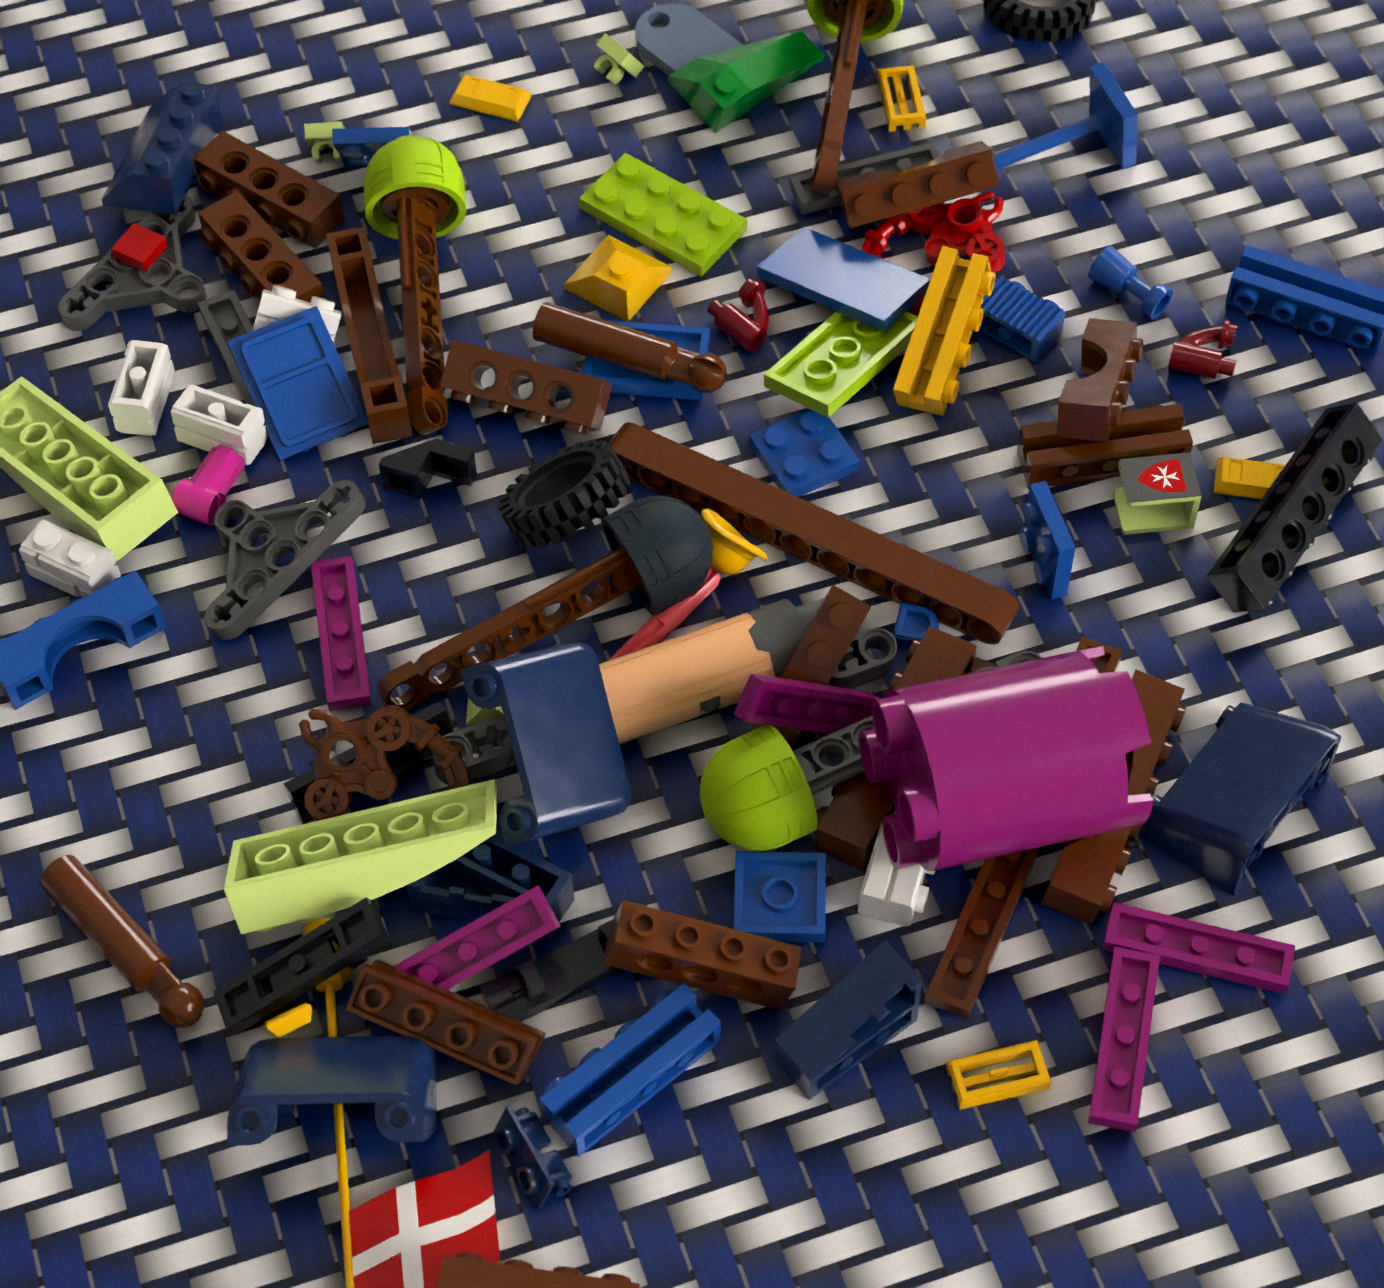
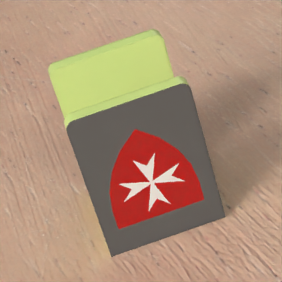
[1113,452,1201,535]

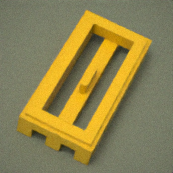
[877,65,926,132]
[946,1040,1051,1110]

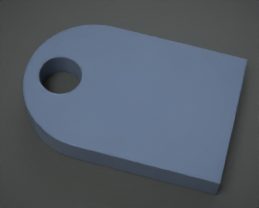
[635,3,743,76]

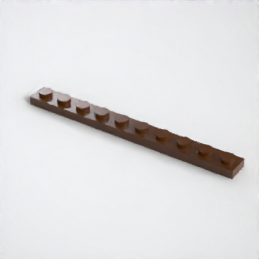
[924,636,1123,1020]

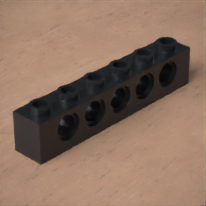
[1207,403,1383,613]

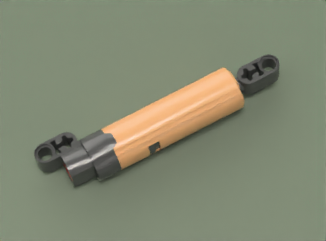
[433,598,897,785]

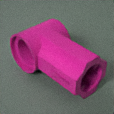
[171,444,245,526]

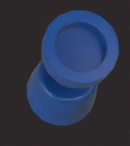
[1088,246,1173,320]

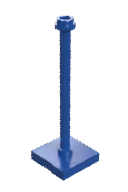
[993,62,1138,170]

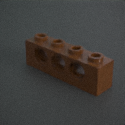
[193,131,345,249]
[198,191,325,302]
[440,339,613,435]
[603,900,802,1010]

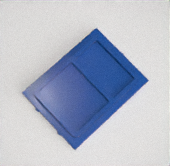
[227,306,368,461]

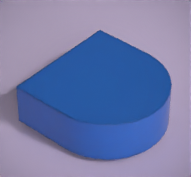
[893,602,939,648]

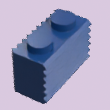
[979,275,1065,363]

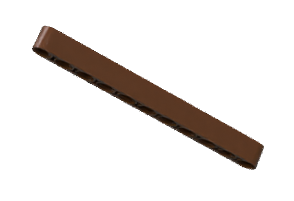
[609,422,1020,645]

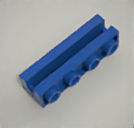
[1225,245,1384,353]
[539,983,721,1157]

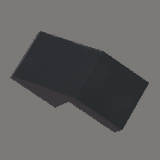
[378,438,477,500]

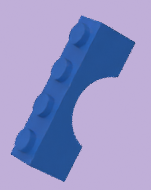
[0,570,167,710]

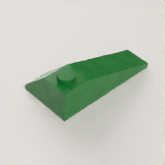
[667,30,825,133]

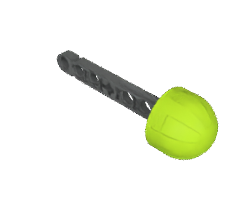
[700,651,1042,851]

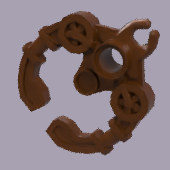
[299,705,471,821]

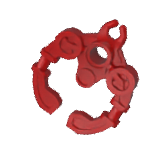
[862,191,1006,316]

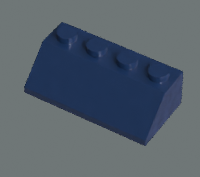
[101,81,222,215]

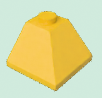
[564,235,672,322]

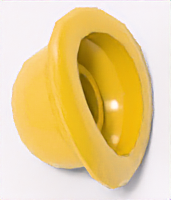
[701,508,768,575]

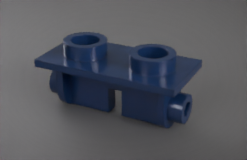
[493,1105,573,1211]

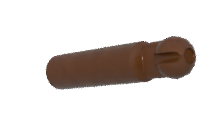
[532,302,727,393]
[39,855,205,1028]

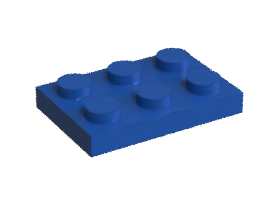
[583,320,710,400]

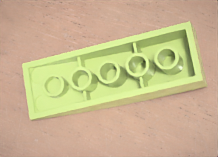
[0,376,178,562]
[224,779,497,934]

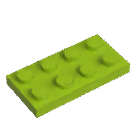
[579,153,747,277]
[764,311,918,418]

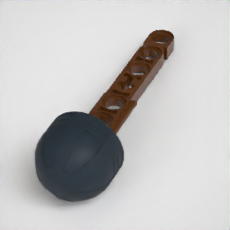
[378,496,713,711]

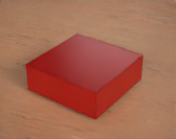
[111,223,168,272]

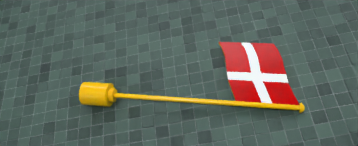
[302,918,500,1288]

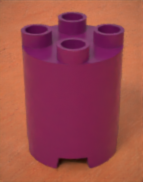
[858,646,1154,871]

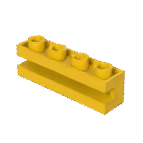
[893,246,996,416]

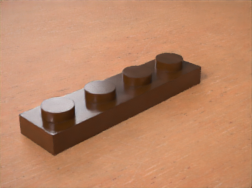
[749,584,871,749]

